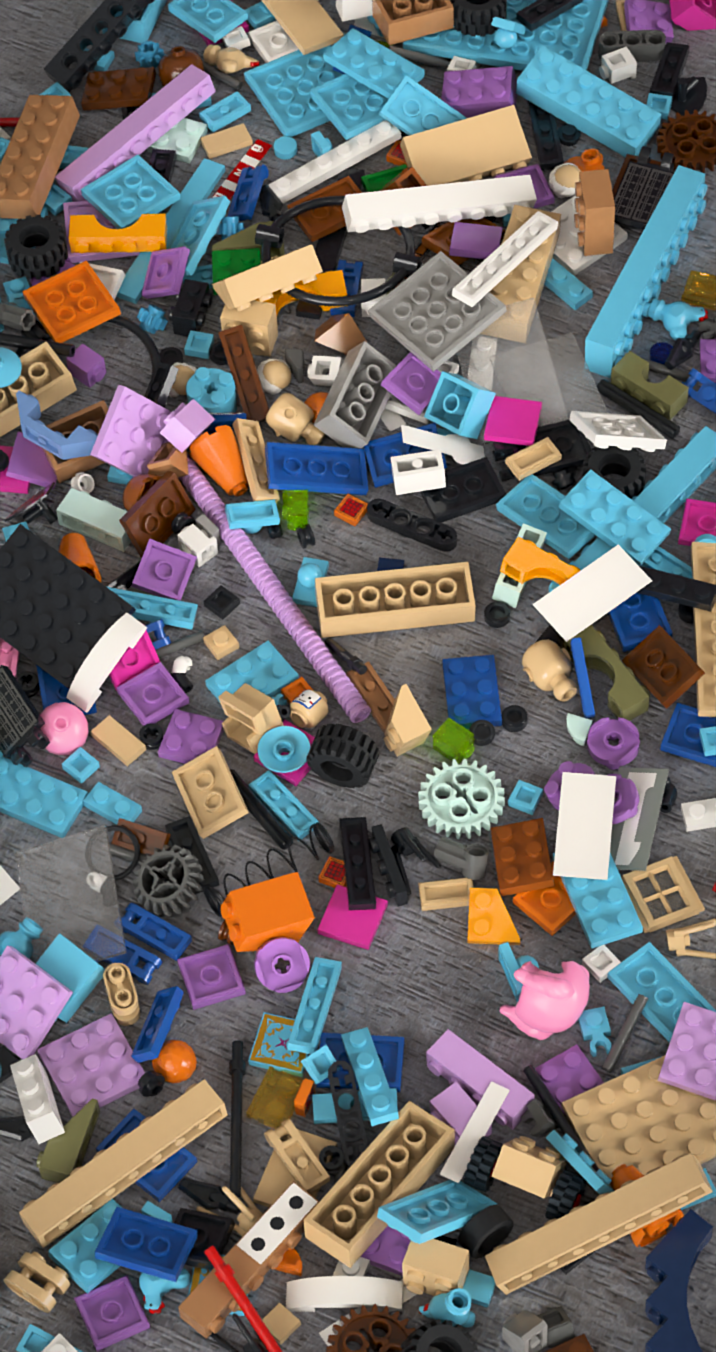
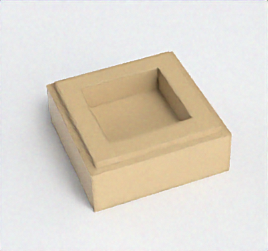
[262,1302,301,1345]

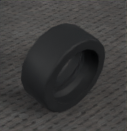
[458,1204,514,1259]

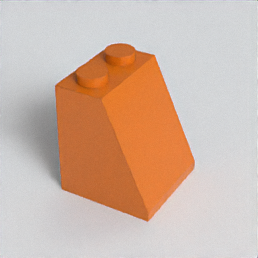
[221,872,315,952]

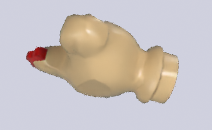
[203,45,260,74]

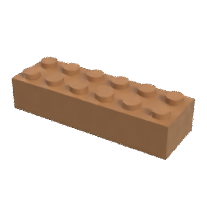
[0,95,80,219]

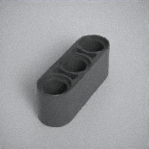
[598,30,666,62]

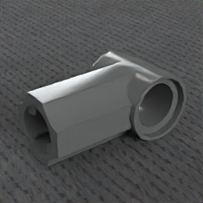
[0,302,36,331]
[434,837,489,880]

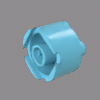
[186,367,237,413]

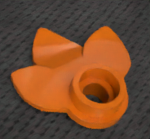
[564,148,605,172]

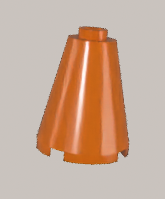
[188,425,249,497]
[58,533,101,583]
[610,1164,684,1247]

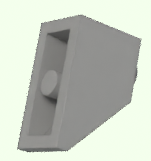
[502,1310,548,1352]

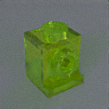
[282,490,309,531]

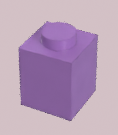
[66,343,106,388]

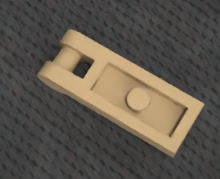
[264,1118,330,1194]

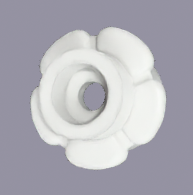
[71,472,95,493]

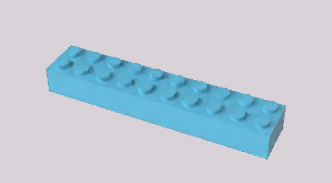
[584,165,707,378]

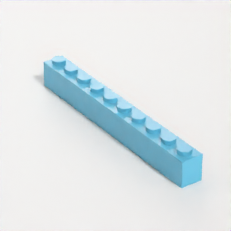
[549,426,716,593]

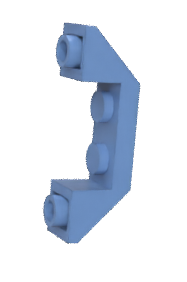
[16,391,98,460]

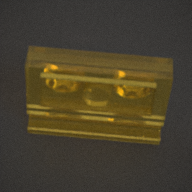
[681,270,716,310]
[246,1066,304,1129]

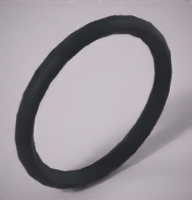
[86,825,140,881]

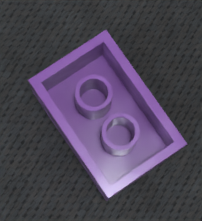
[441,66,517,118]

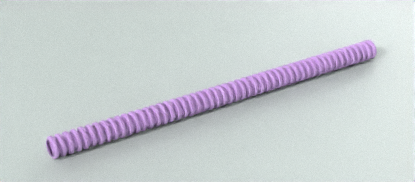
[162,438,371,723]

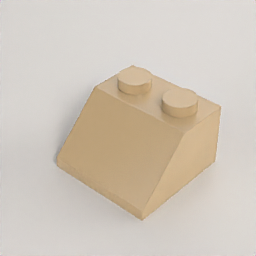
[384,684,432,757]

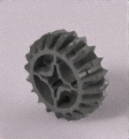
[131,845,204,917]

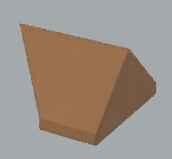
[314,313,367,355]
[147,442,188,478]

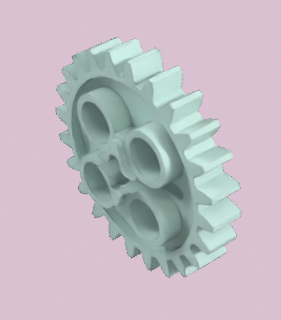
[418,759,505,839]

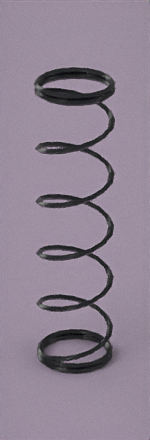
[203,822,335,917]

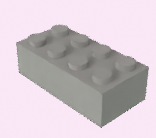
[314,341,397,449]

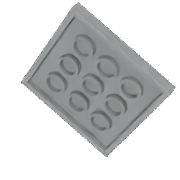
[368,251,507,372]

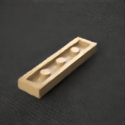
[232,418,280,504]

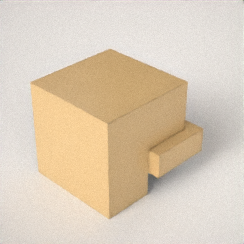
[218,683,284,754]

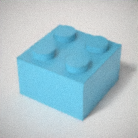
[424,371,496,439]

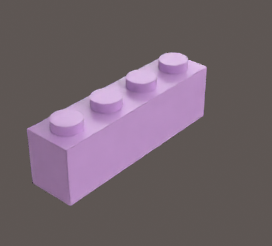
[426,1029,534,1130]

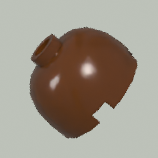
[159,46,204,86]

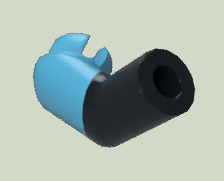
[271,693,291,719]

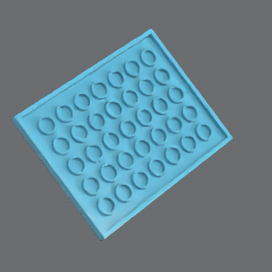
[403,0,609,71]

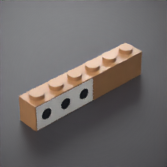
[178,1181,320,1339]

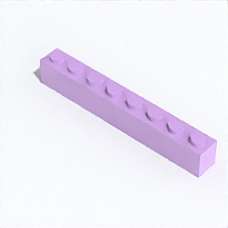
[55,64,216,202]

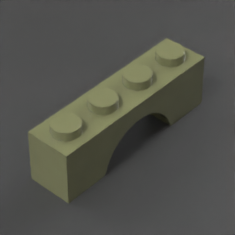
[564,625,650,721]

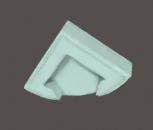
[566,713,593,746]

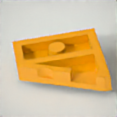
[467,888,520,945]

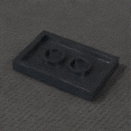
[420,457,506,523]

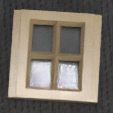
[621,856,705,933]

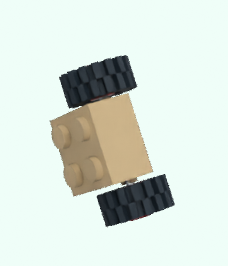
[464,1136,587,1220]

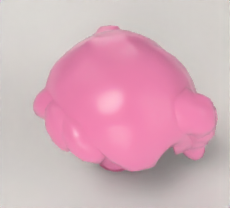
[499,961,590,1040]

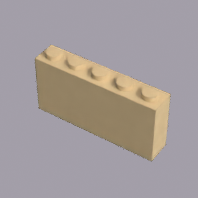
[400,105,532,186]

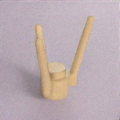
[666,918,716,959]
[196,1186,263,1237]

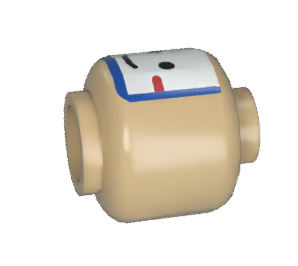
[290,689,328,728]

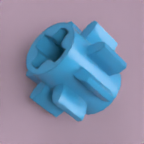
[135,41,164,68]
[216,217,244,241]
[137,304,168,334]

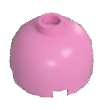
[40,702,89,756]

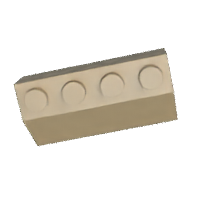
[212,244,323,311]

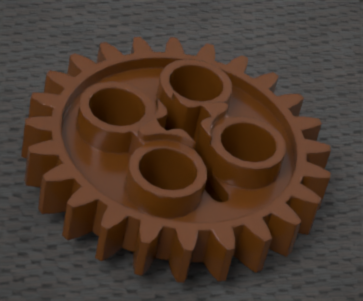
[656,109,716,173]
[326,1304,416,1352]

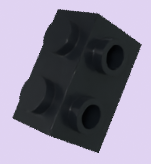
[169,279,213,337]

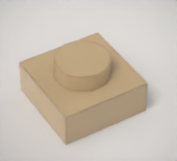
[203,625,239,660]

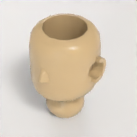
[266,393,326,446]
[522,639,577,701]

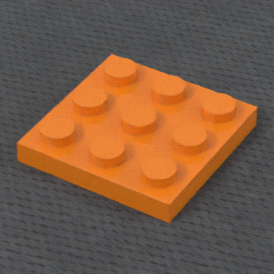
[22,260,121,343]

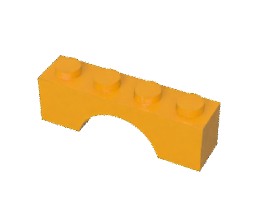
[69,214,168,253]
[255,270,348,316]
[500,536,581,585]

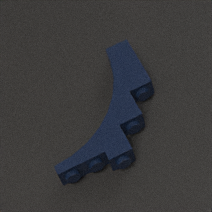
[645,1209,713,1352]

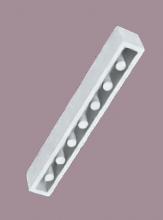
[342,175,537,233]

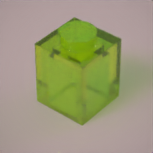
[433,718,475,765]

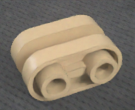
[103,963,141,1026]
[3,1252,71,1313]

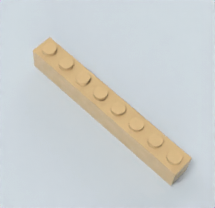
[19,1079,228,1248]
[485,1152,713,1295]

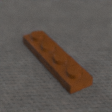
[218,324,270,423]

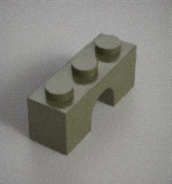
[611,351,689,420]

